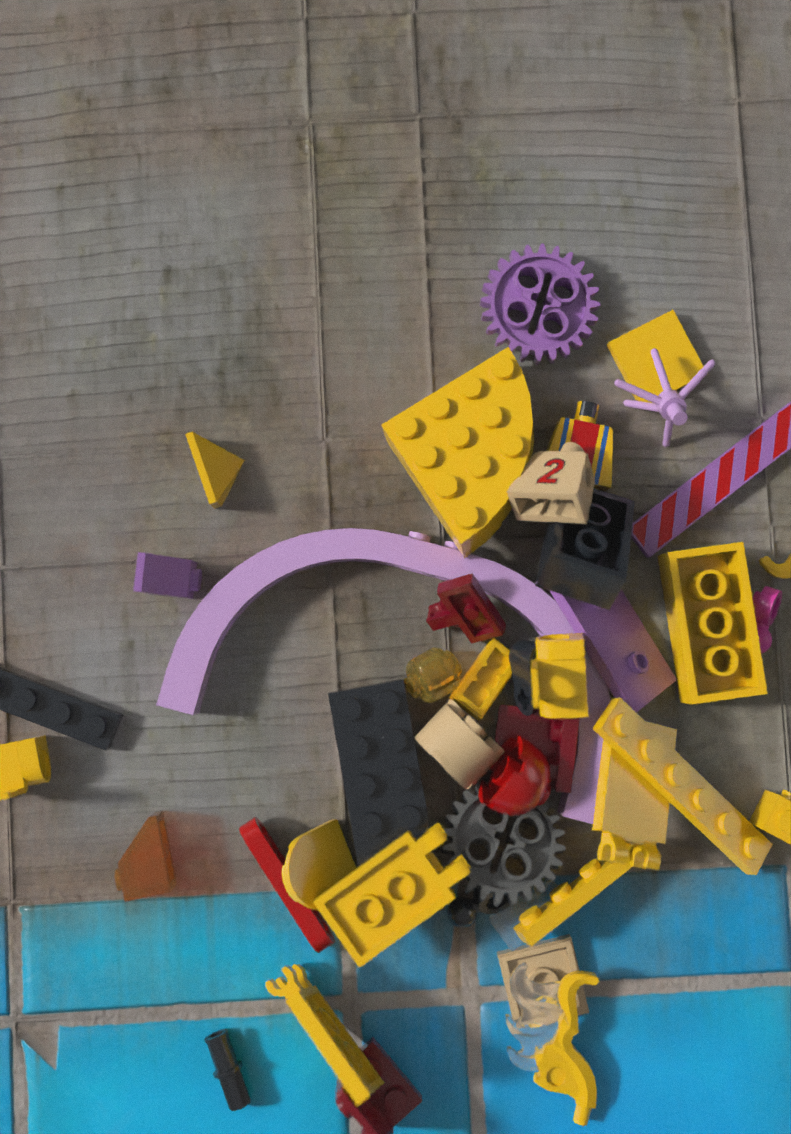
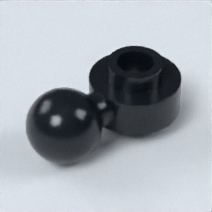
[447,888,510,928]

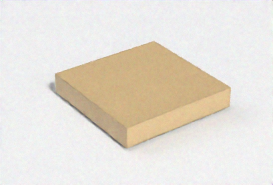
[497,934,589,1030]

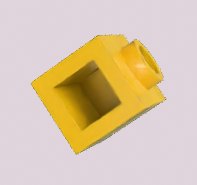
[749,789,791,845]

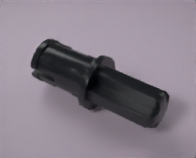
[204,1029,251,1111]

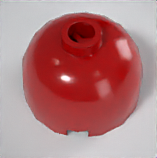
[478,736,551,816]

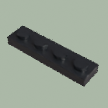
[0,667,123,751]

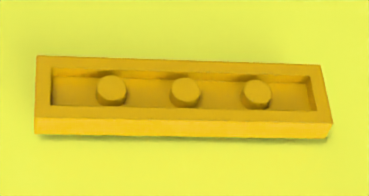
[513,842,633,947]

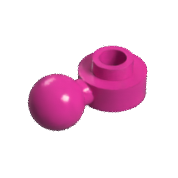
[752,586,782,654]

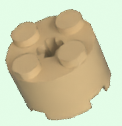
[414,699,505,790]

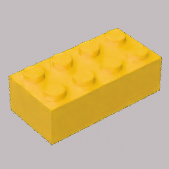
[658,542,768,705]

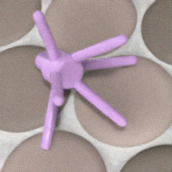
[614,348,715,447]

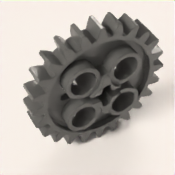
[441,783,566,906]

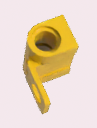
[531,633,588,718]
[0,735,51,800]

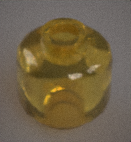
[404,647,462,703]

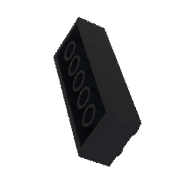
[328,679,445,911]

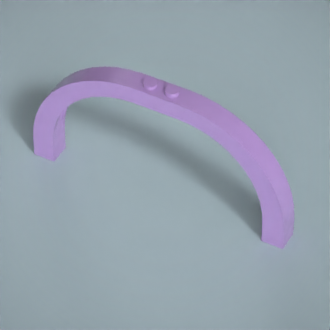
[156,528,611,824]

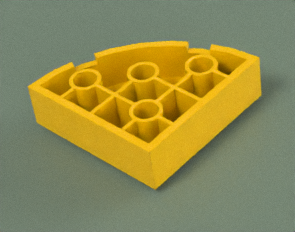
[381,346,534,558]

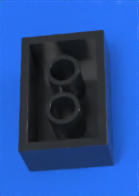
[535,488,635,610]

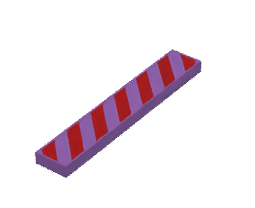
[631,401,791,558]

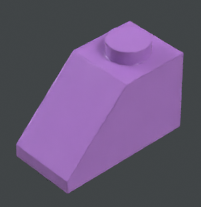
[133,552,202,599]

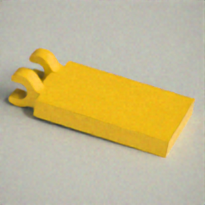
[592,721,677,870]
[313,822,471,968]
[265,964,384,1105]

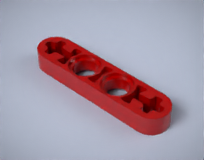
[239,817,335,953]

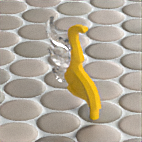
[505,962,599,1126]

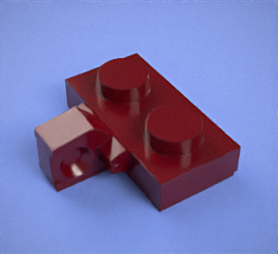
[426,573,506,644]

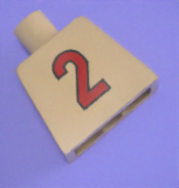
[507,442,595,523]

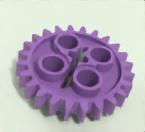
[480,243,600,365]

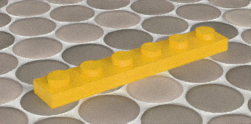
[593,698,773,875]

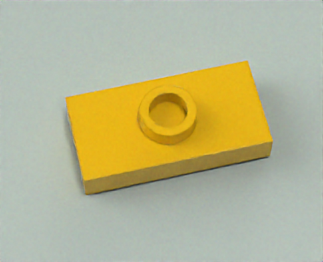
[449,638,512,721]

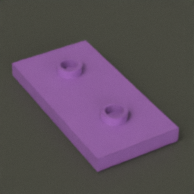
[550,589,677,712]

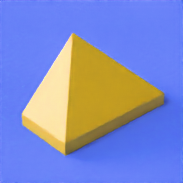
[185,432,245,509]

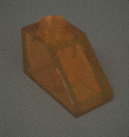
[114,811,177,902]

